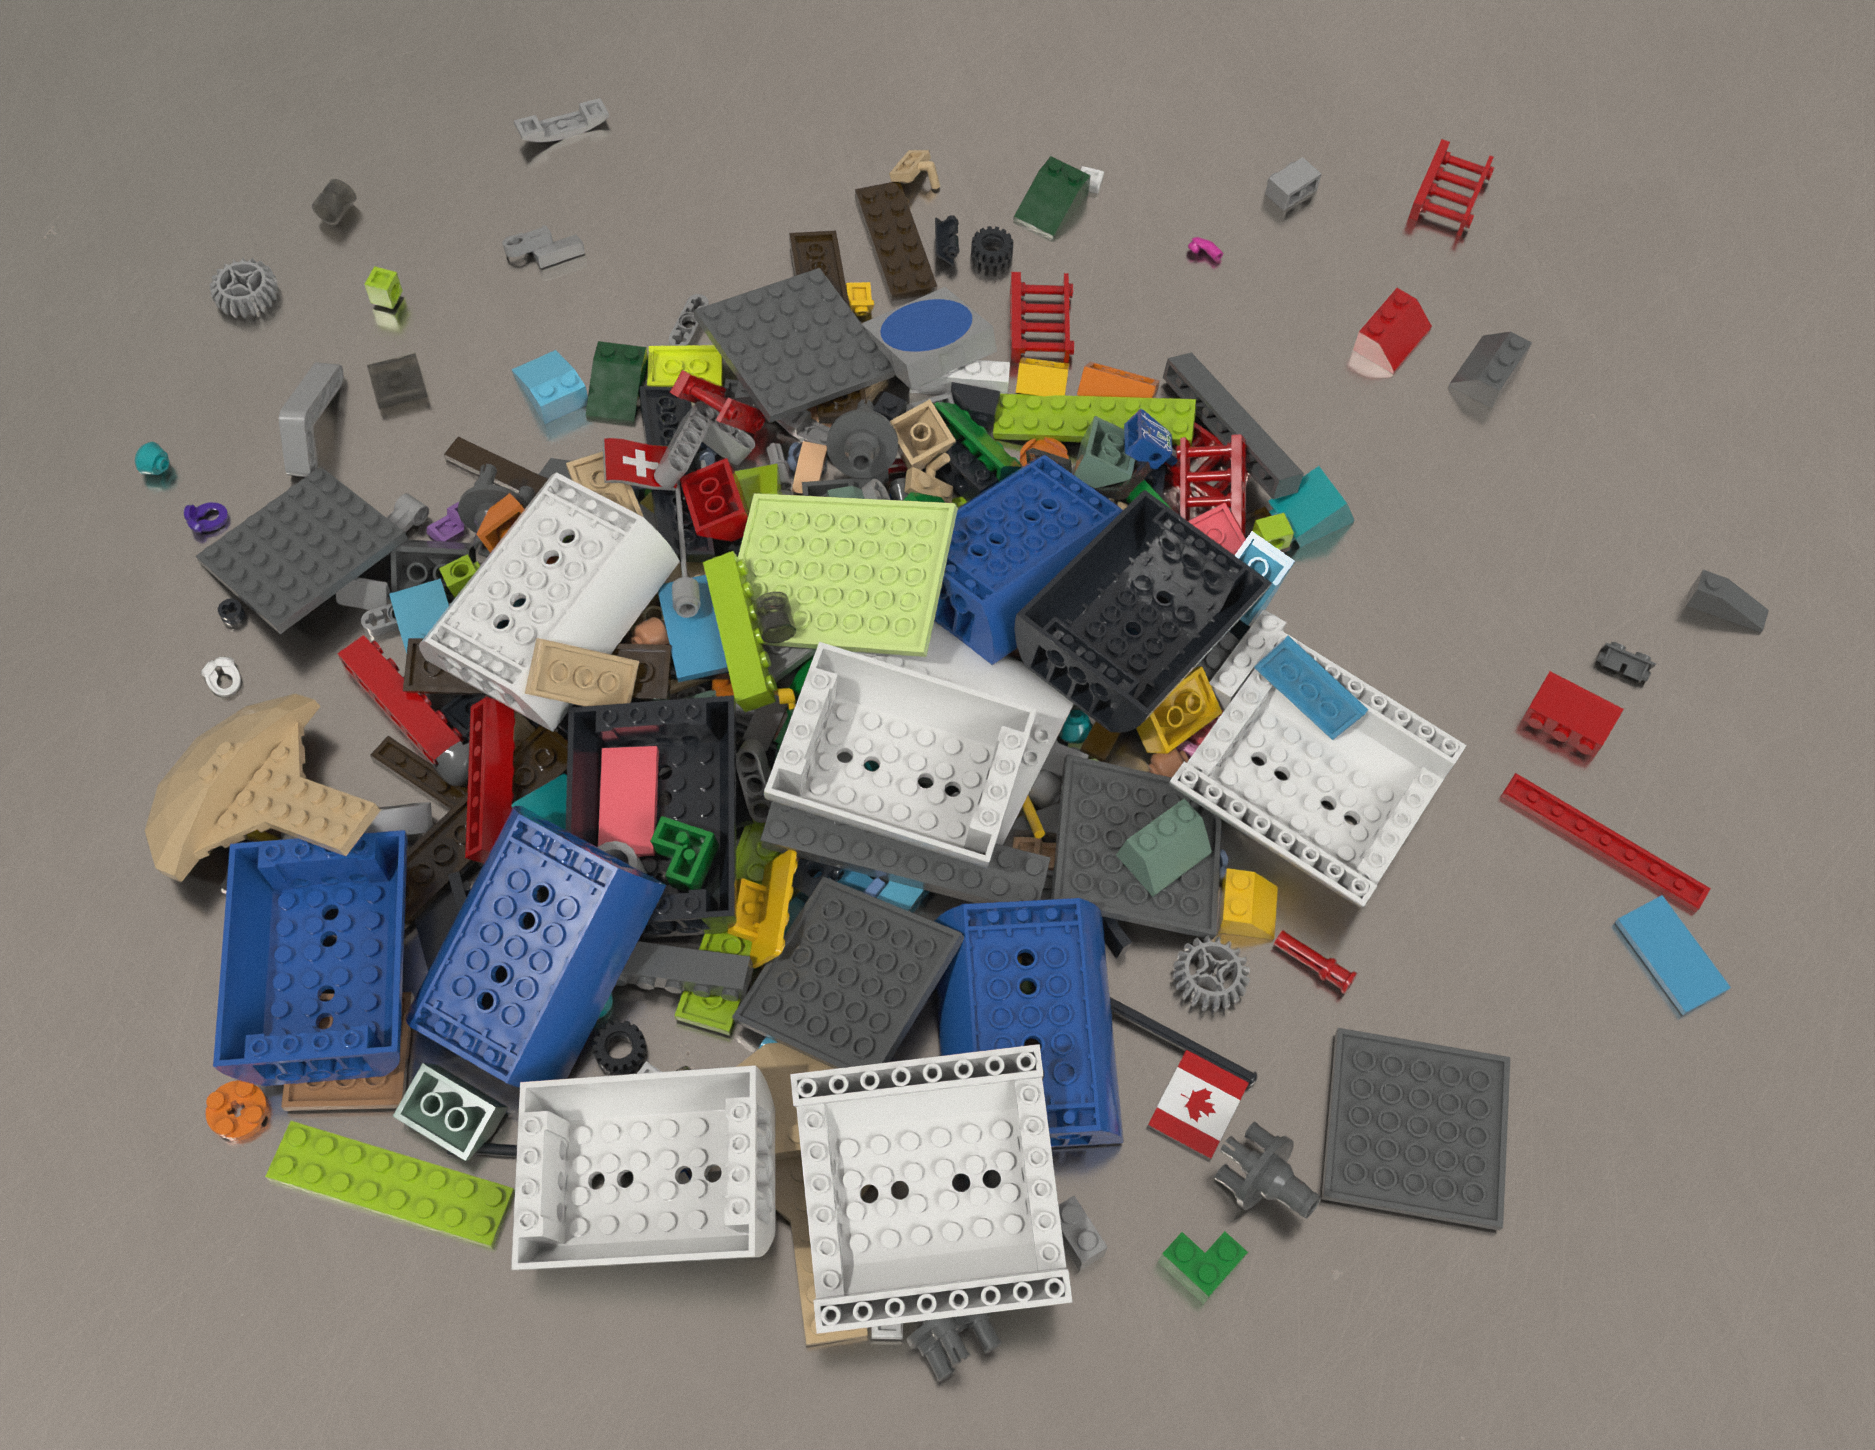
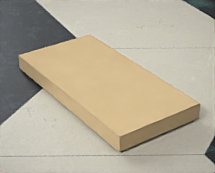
[525,638,639,706]

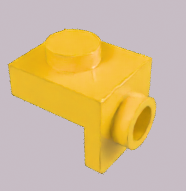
[846,282,874,316]

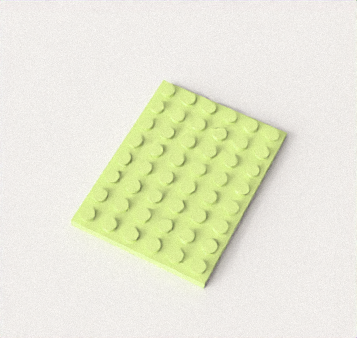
[738,493,958,657]

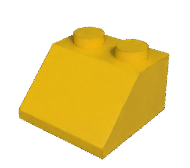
[1015,357,1069,396]
[1218,868,1278,940]

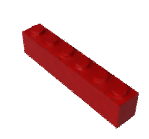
[337,635,464,764]
[465,697,515,863]

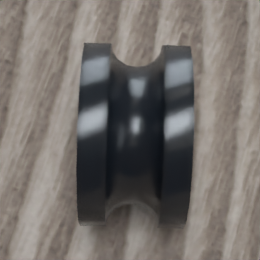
[218,598,245,625]

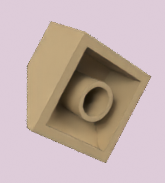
[890,399,956,470]

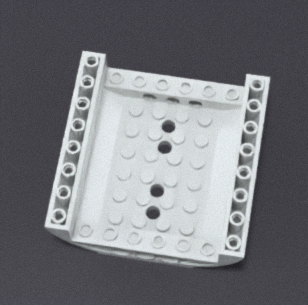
[1169,629,1467,909]
[790,1044,1072,1334]

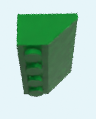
[934,402,1022,481]

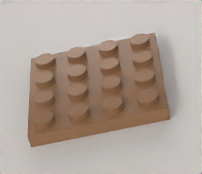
[281,992,414,1111]

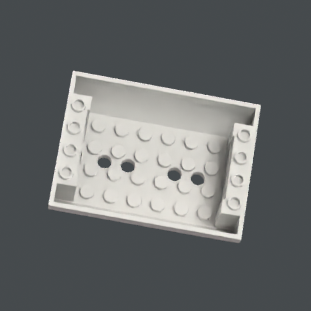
[419,472,680,732]
[764,642,1037,869]
[511,1065,775,1271]

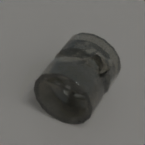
[312,179,357,225]
[754,591,796,643]

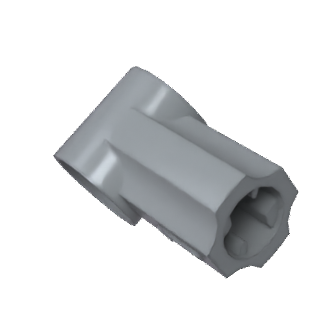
[387,493,429,533]

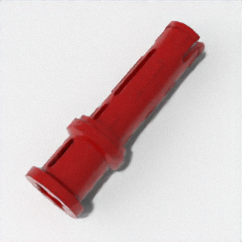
[1273,930,1358,994]

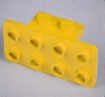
[727,850,798,968]

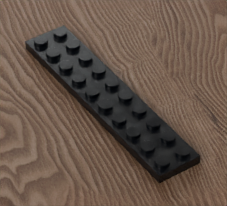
[639,386,715,563]

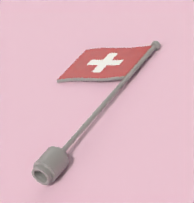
[603,438,701,618]

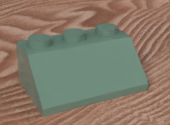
[1073,416,1135,488]
[1116,798,1212,897]
[393,1063,508,1161]

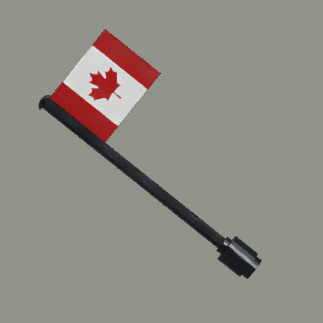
[1020,952,1258,1160]

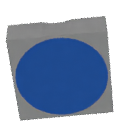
[862,287,997,390]

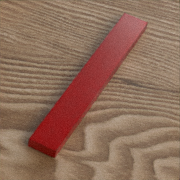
[1501,773,1711,913]

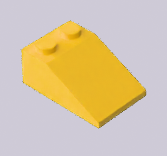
[1136,666,1222,754]

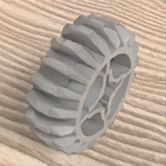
[210,258,278,319]
[1173,936,1250,1012]

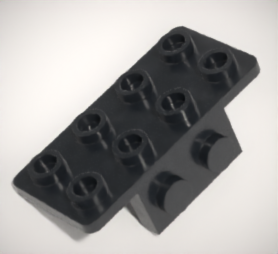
[414,871,471,971]

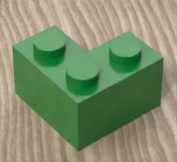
[650,816,719,893]
[1158,1231,1248,1305]

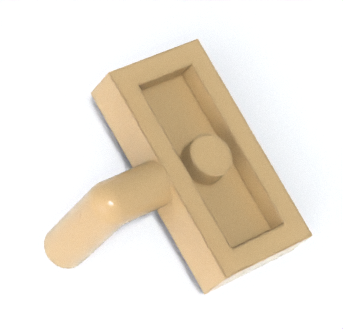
[889,150,940,189]
[904,453,953,503]

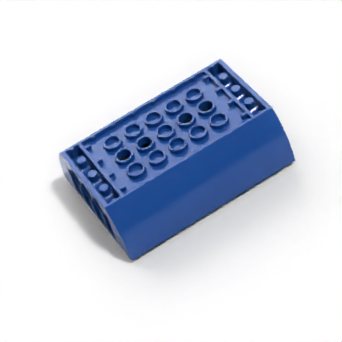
[934,455,1123,665]
[405,806,667,1088]
[213,830,407,1086]
[934,898,1124,1147]

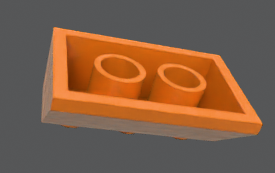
[1077,361,1160,398]
[476,493,559,564]

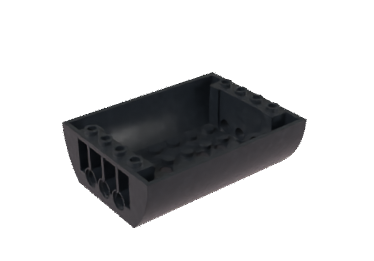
[566,695,737,938]

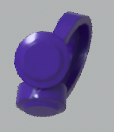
[184,502,229,534]

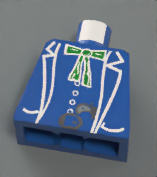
[1124,409,1178,469]

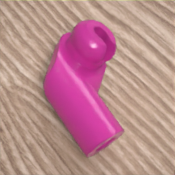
[1188,237,1224,261]

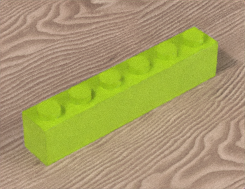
[703,551,777,713]

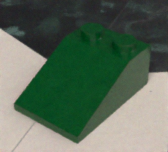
[1013,156,1091,239]
[585,341,648,424]

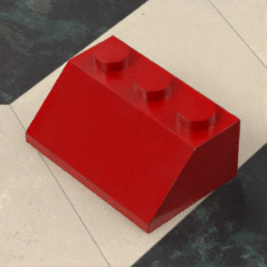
[1353,288,1432,374]
[680,458,749,541]
[1522,671,1624,757]

